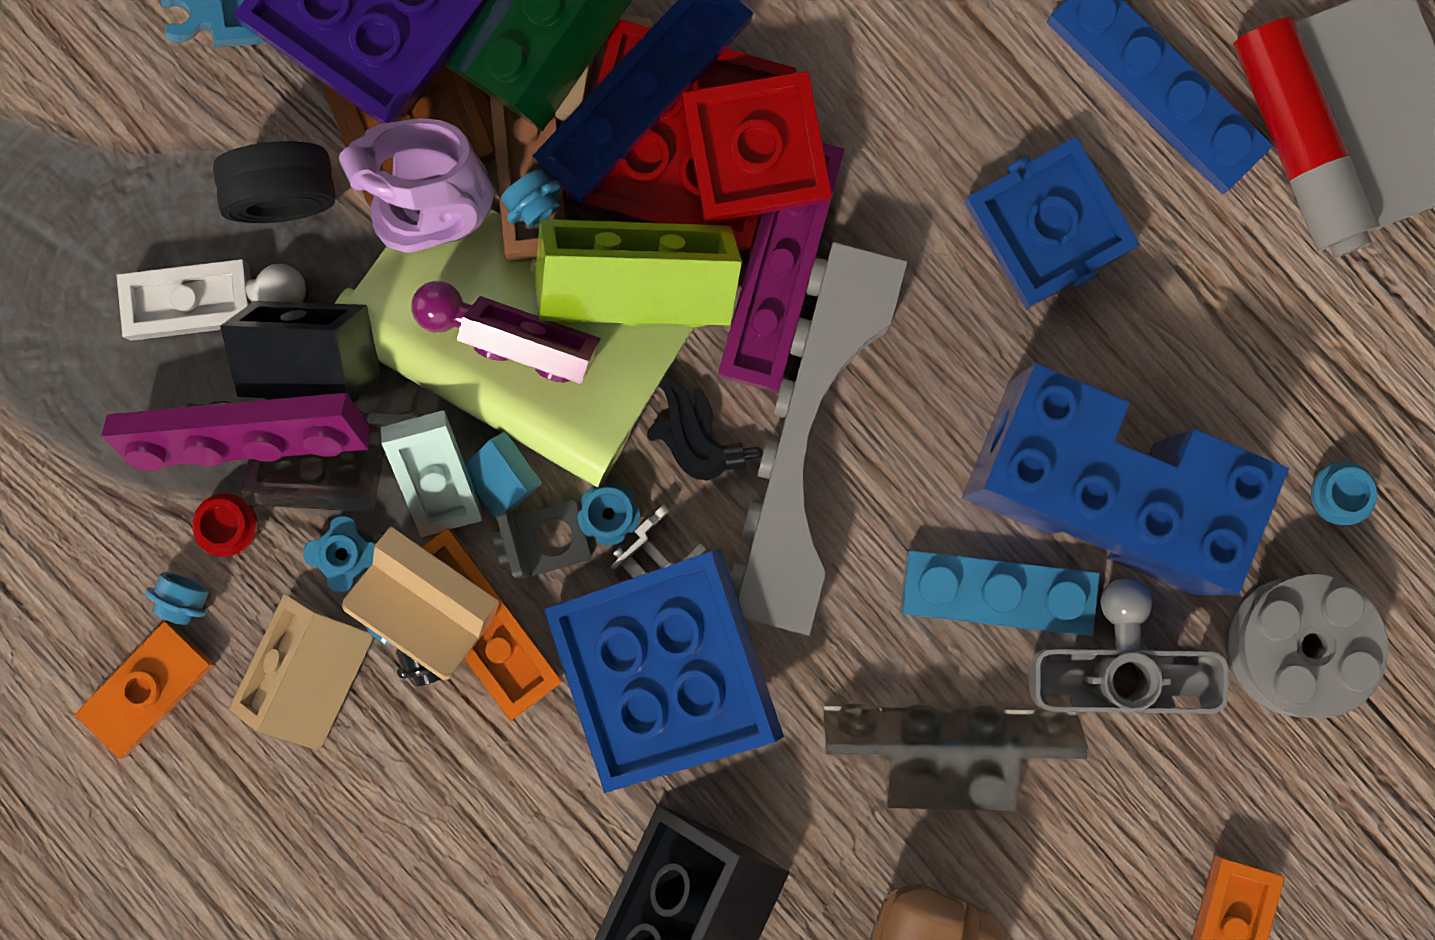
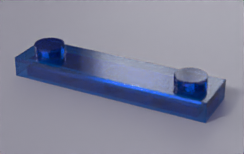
[532,0,753,205]

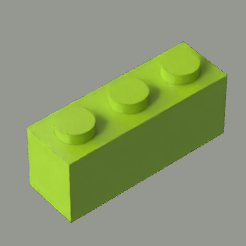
[534,219,742,328]

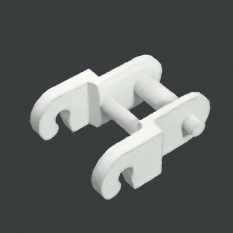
[611,504,706,578]

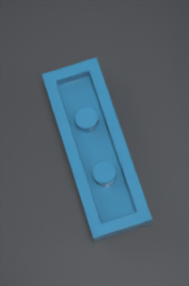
[900,550,1100,637]

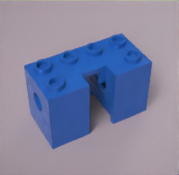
[961,363,1289,595]

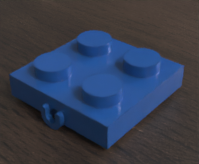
[964,136,1140,310]

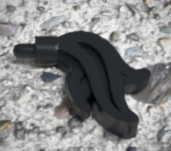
[647,377,763,481]

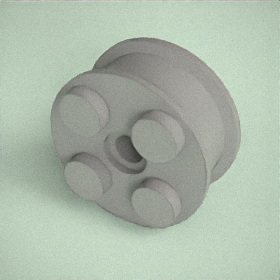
[1227,574,1389,719]

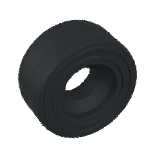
[213,141,336,223]

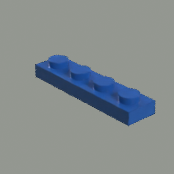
[1047,0,1273,195]

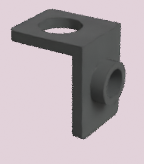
[492,500,591,579]

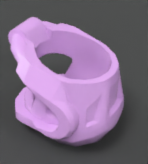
[339,118,495,253]

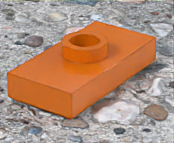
[74,621,216,759]

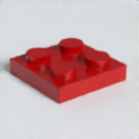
[682,71,832,224]

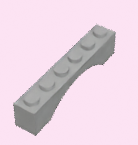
[730,242,907,636]

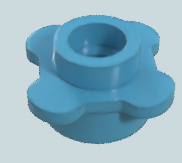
[303,516,376,592]

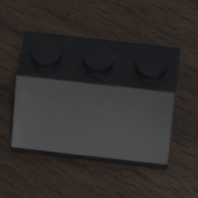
[595,804,790,940]

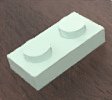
[381,410,482,537]

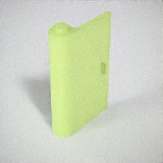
[335,210,694,488]

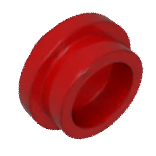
[192,493,258,557]

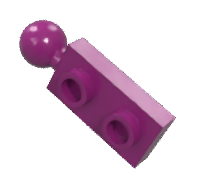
[411,281,601,384]

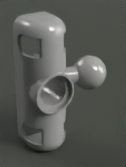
[1028,578,1228,714]

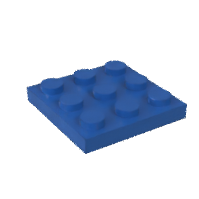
[544,549,784,793]

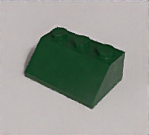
[444,0,632,132]

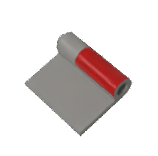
[1233,0,1435,258]

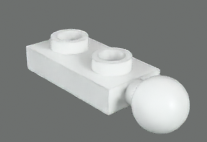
[116,259,306,341]

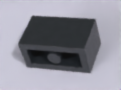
[220,301,381,403]

